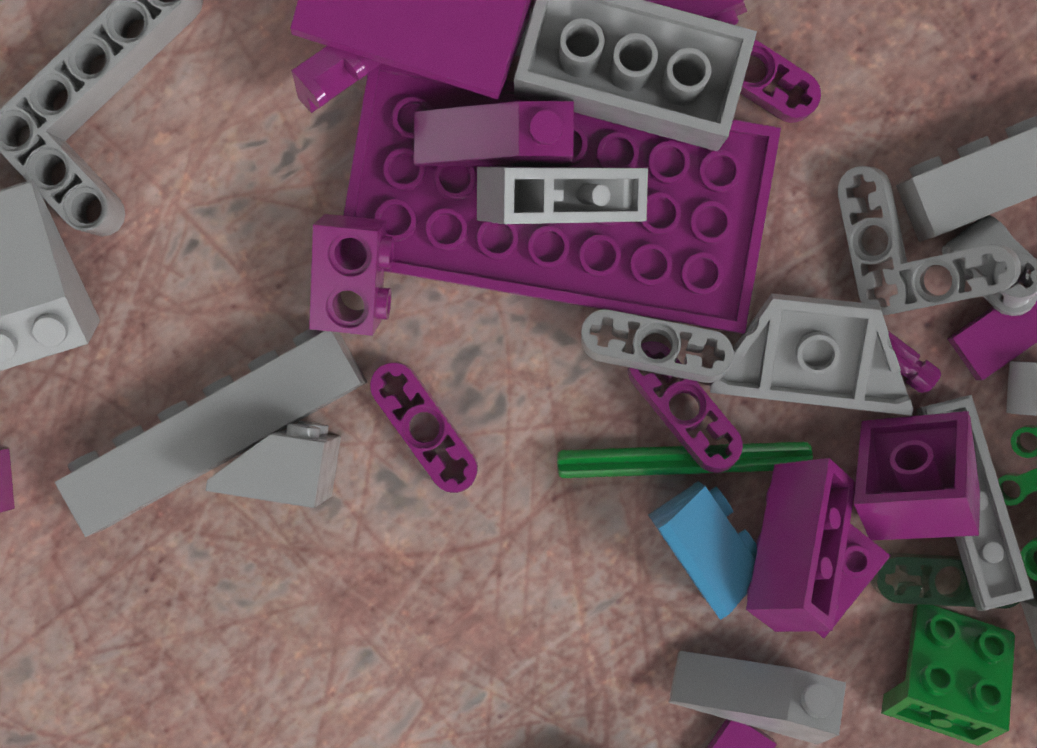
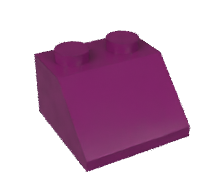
[854,411,980,540]

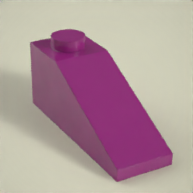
[414,101,574,167]

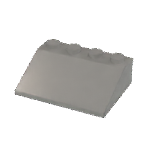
[0,179,100,371]

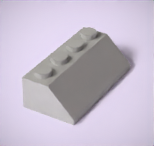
[514,0,757,151]

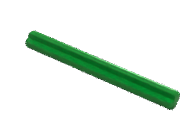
[557,441,813,478]

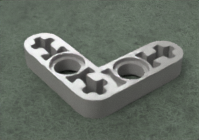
[838,166,1021,315]

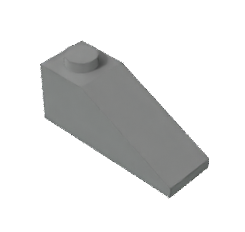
[477,167,648,224]
[669,651,846,745]

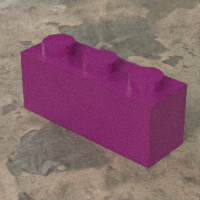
[746,458,856,632]

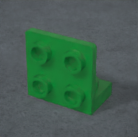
[881,602,1015,746]

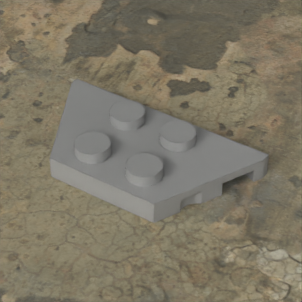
[709,293,913,416]

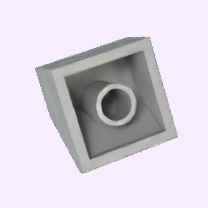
[206,421,341,508]

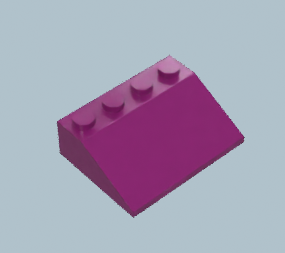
[290,0,536,99]

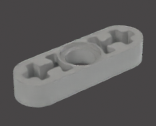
[581,310,734,383]

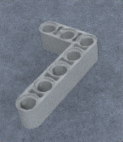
[0,0,203,237]

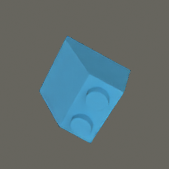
[648,481,757,620]

